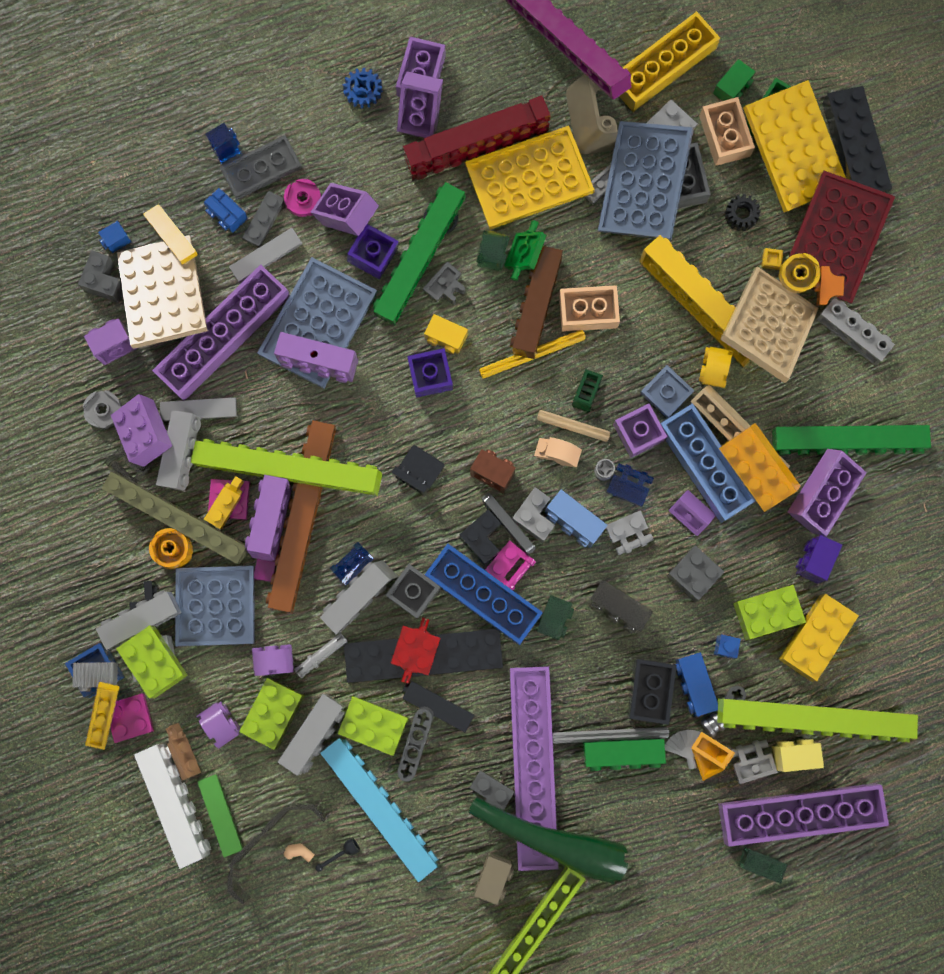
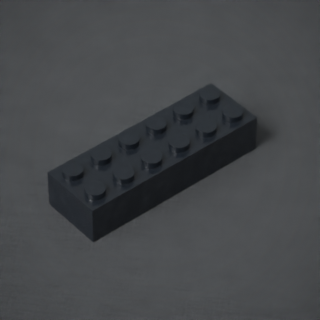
[822,86,892,193]

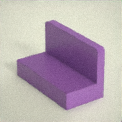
[668,490,715,536]

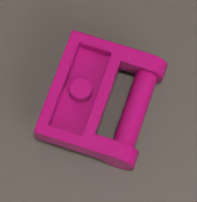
[485,540,536,590]

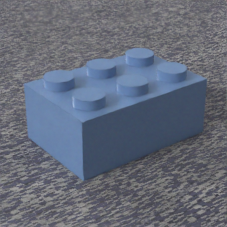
[545,490,608,548]

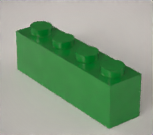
[583,739,666,771]

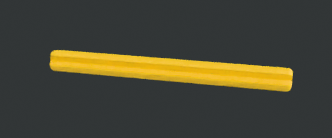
[479,330,586,378]

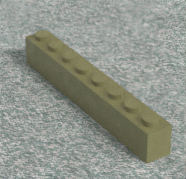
[102,471,248,564]

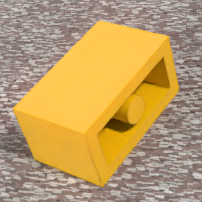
[424,314,468,354]

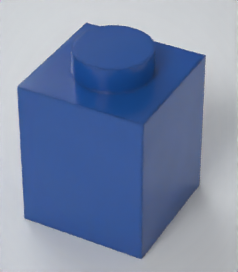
[98,221,131,253]
[714,634,741,659]

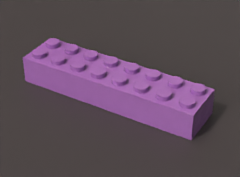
[152,264,290,401]
[718,783,889,846]

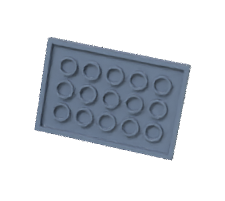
[598,121,693,240]
[257,257,378,389]

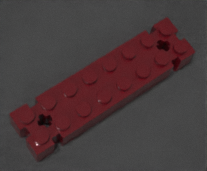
[403,95,551,181]

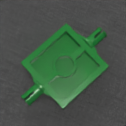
[504,220,547,281]

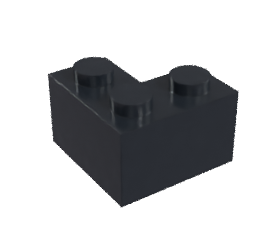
[459,509,501,566]

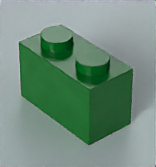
[713,59,756,101]

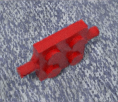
[391,617,440,684]

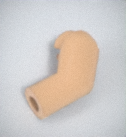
[284,843,315,863]

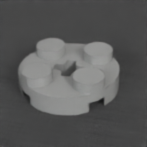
[83,391,122,429]

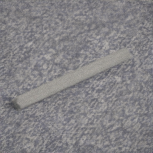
[552,727,669,743]

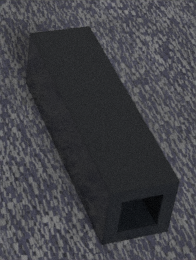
[401,681,474,732]

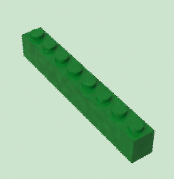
[373,182,465,326]
[772,425,931,456]

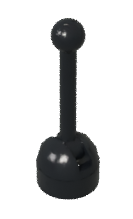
[315,837,360,872]

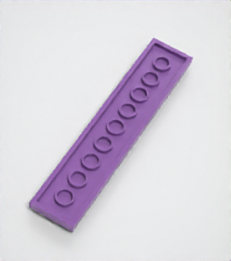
[510,667,558,871]

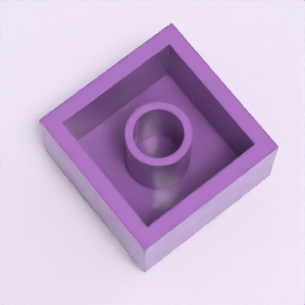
[84,319,138,365]
[613,404,667,458]

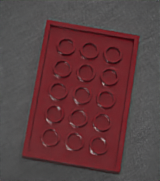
[788,170,895,304]

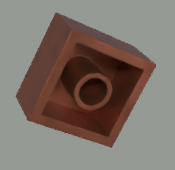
[470,449,516,494]

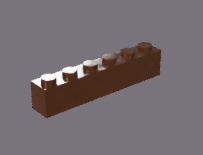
[510,246,563,359]

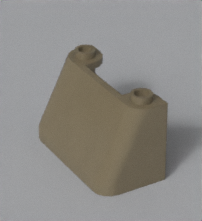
[566,73,618,155]

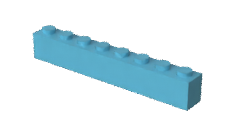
[321,738,438,882]

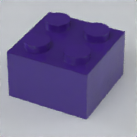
[347,224,399,280]
[407,348,453,398]
[796,535,842,584]

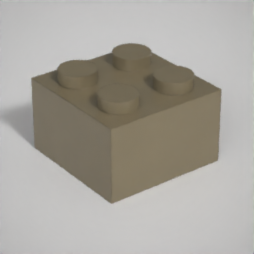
[474,852,514,905]

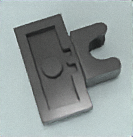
[423,262,466,305]

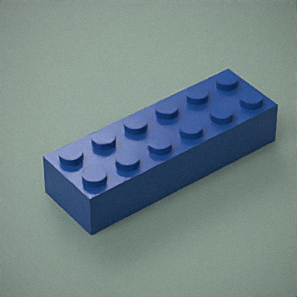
[425,543,543,645]

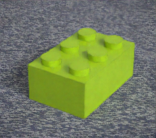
[733,585,806,641]
[116,625,188,699]
[239,678,305,750]
[338,696,409,756]

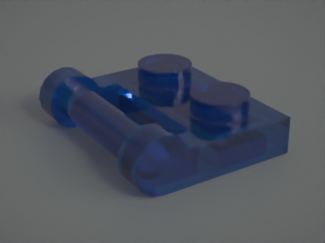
[330,542,374,585]

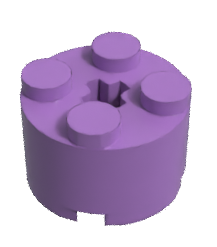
[252,644,294,676]
[197,702,241,749]

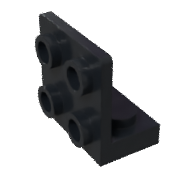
[391,445,445,496]

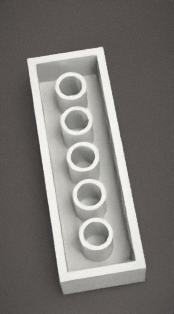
[134,743,211,869]

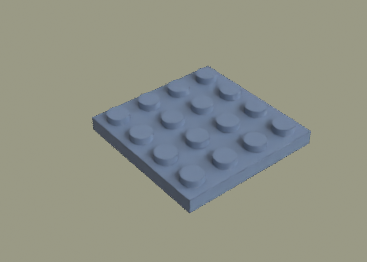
[175,566,255,646]

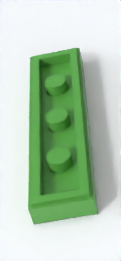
[197,774,244,857]

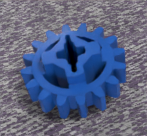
[343,68,383,109]

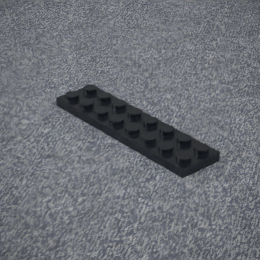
[344,629,503,683]

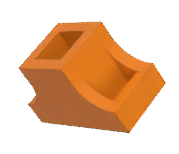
[814,266,845,306]

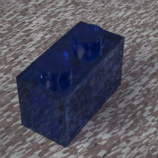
[205,123,240,164]

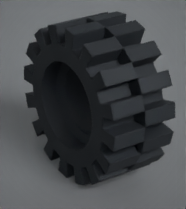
[725,194,761,231]

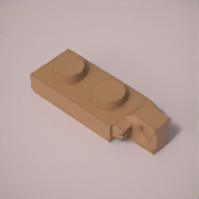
[166,723,201,780]

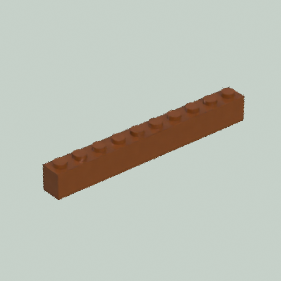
[266,420,337,614]

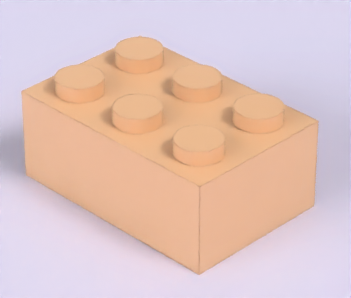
[699,97,755,166]
[559,285,620,332]

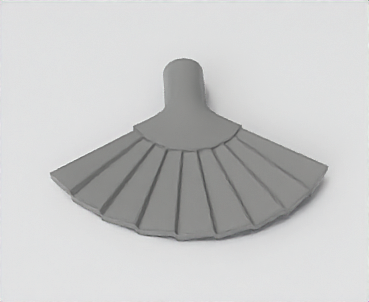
[665,730,701,769]

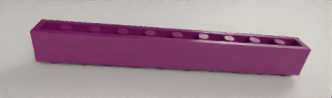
[506,0,632,100]

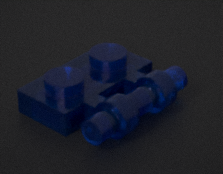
[606,463,654,507]

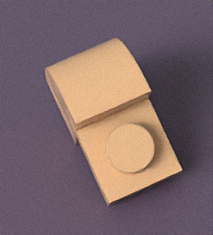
[534,437,582,468]

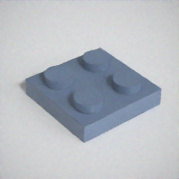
[640,365,695,419]

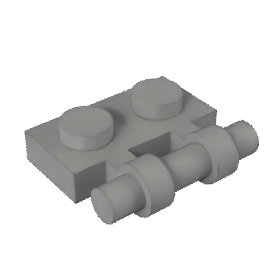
[606,510,654,555]
[732,740,778,784]

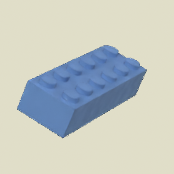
[660,403,756,523]

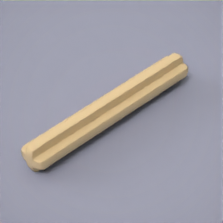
[537,410,610,442]

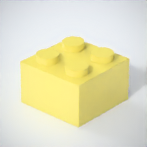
[772,739,824,772]

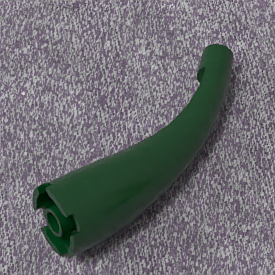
[469,797,628,884]

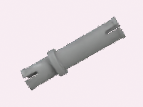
[294,632,348,679]

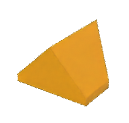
[691,732,735,781]

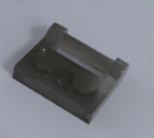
[104,445,156,484]

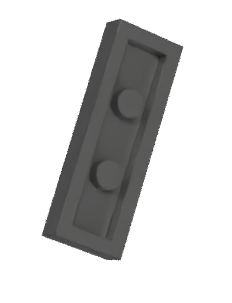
[243,191,285,248]

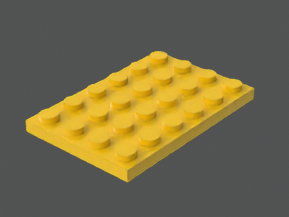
[743,80,846,213]
[465,126,595,230]

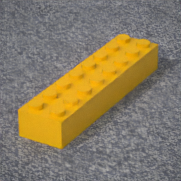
[639,235,751,367]

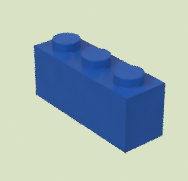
[674,652,718,717]

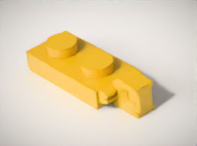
[204,476,244,529]

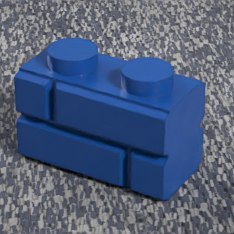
[204,188,248,233]

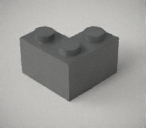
[78,250,123,303]
[470,770,514,810]

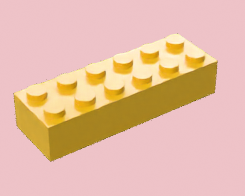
[619,12,720,112]

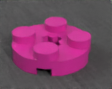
[284,179,321,217]

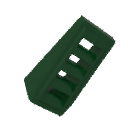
[572,369,603,412]

